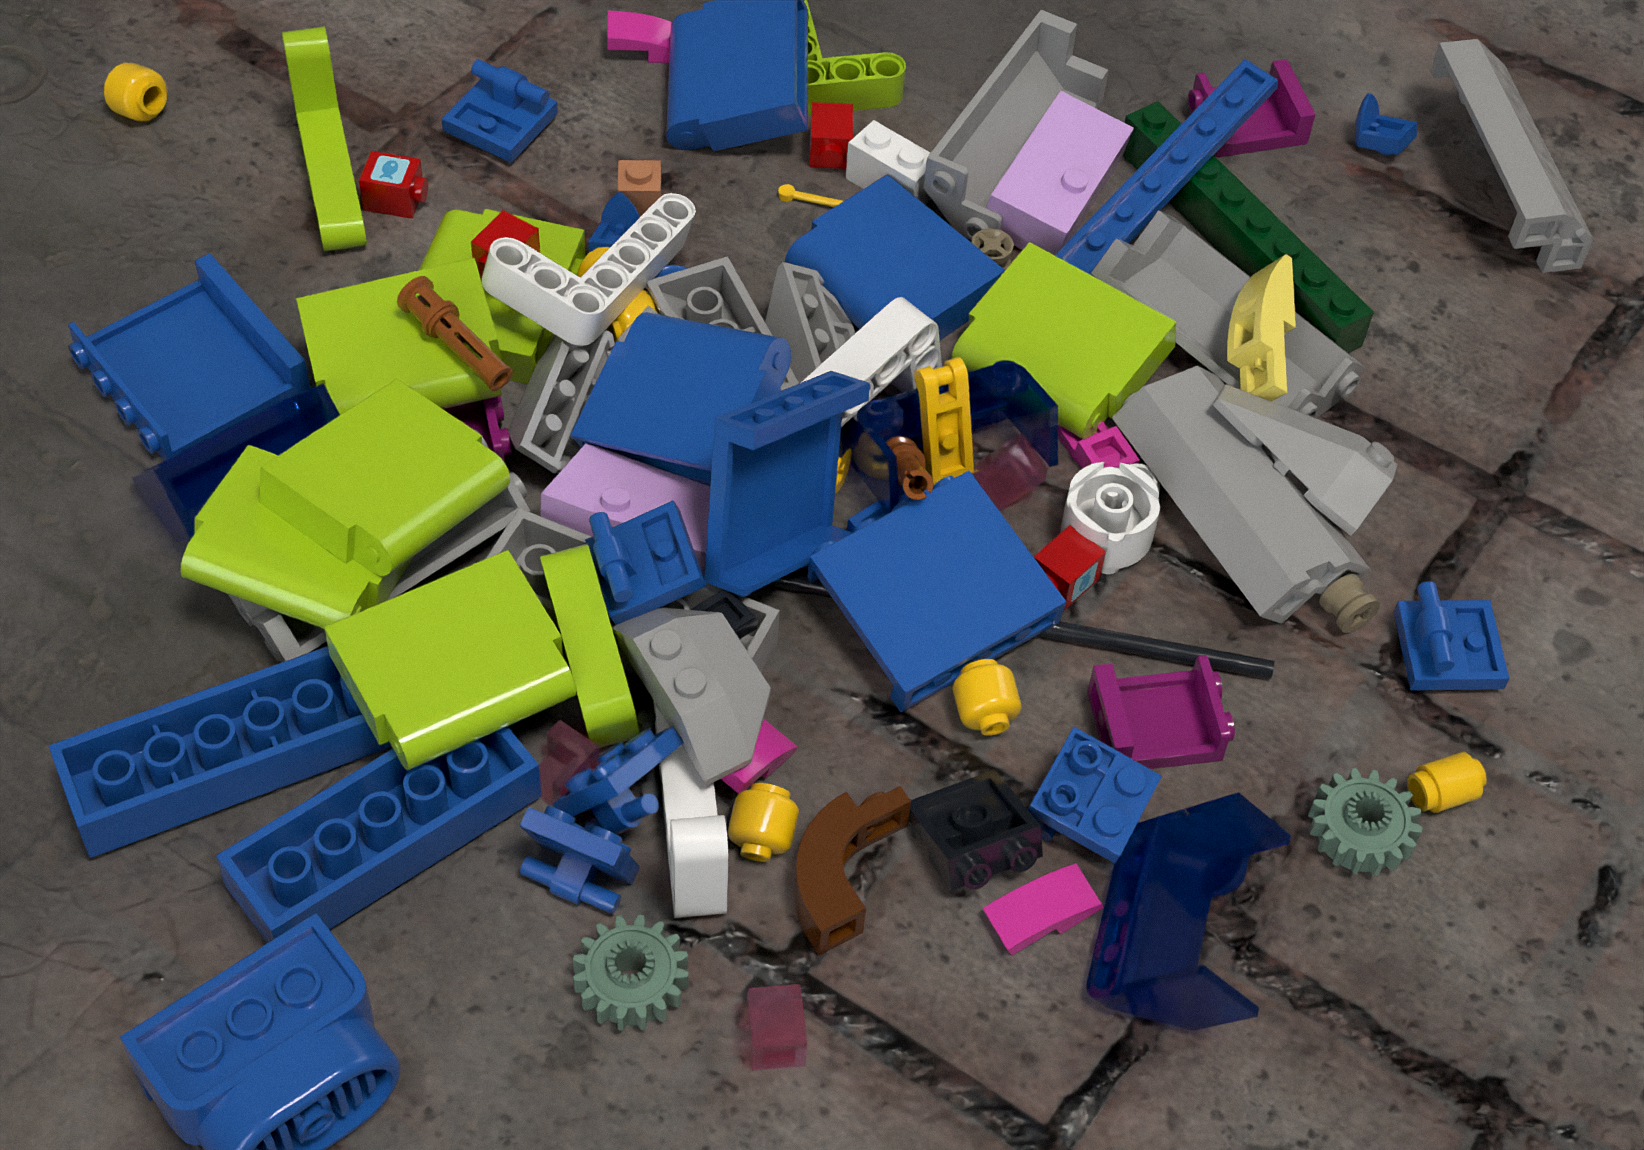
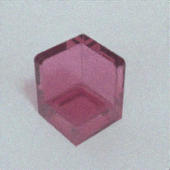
[973,433,1048,509]
[539,720,600,807]
[747,984,807,1071]

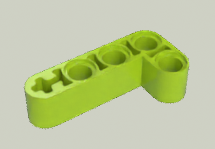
[540,544,639,750]

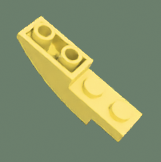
[1227,254,1296,401]

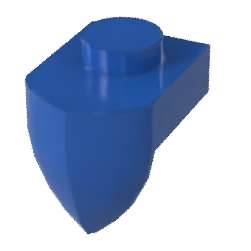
[1355,93,1417,155]
[588,192,640,252]

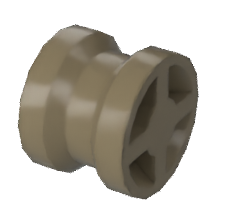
[971,228,1014,270]
[1319,574,1380,633]

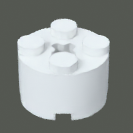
[1060,462,1160,574]

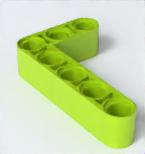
[804,0,906,115]
[282,26,367,252]

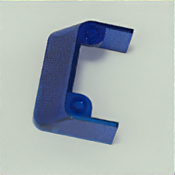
[841,360,1058,514]
[132,383,340,543]
[1086,792,1291,1031]

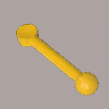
[778,184,843,207]

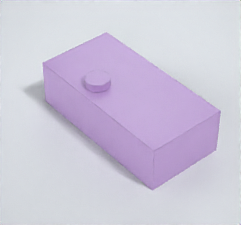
[986,90,1134,255]
[541,443,710,577]

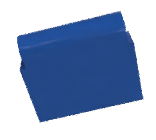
[666,0,808,152]
[785,174,1005,340]
[570,312,791,485]

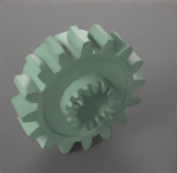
[1308,768,1423,876]
[573,915,689,1031]

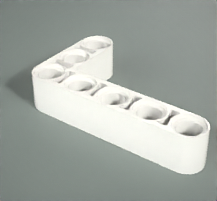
[482,193,696,346]
[801,297,942,427]
[654,702,728,918]

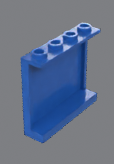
[68,253,311,466]
[704,371,870,597]
[807,471,1066,712]

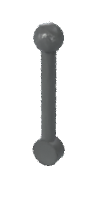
[637,708,661,800]

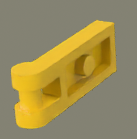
[914,357,974,485]

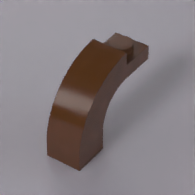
[794,786,911,955]

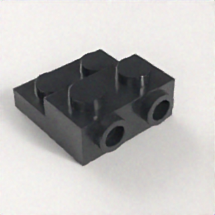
[909,770,1043,891]

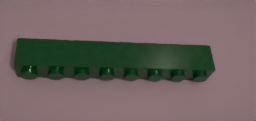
[1123,101,1374,353]

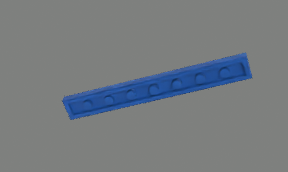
[1055,59,1278,278]

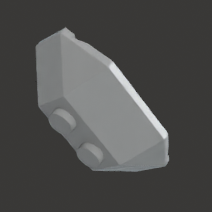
[765,262,869,417]
[508,329,615,473]
[612,607,771,786]

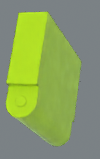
[418,209,586,384]
[951,242,1176,439]
[296,258,502,420]
[259,378,510,576]
[180,445,414,629]
[324,550,577,771]

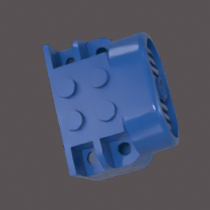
[120,913,401,1150]

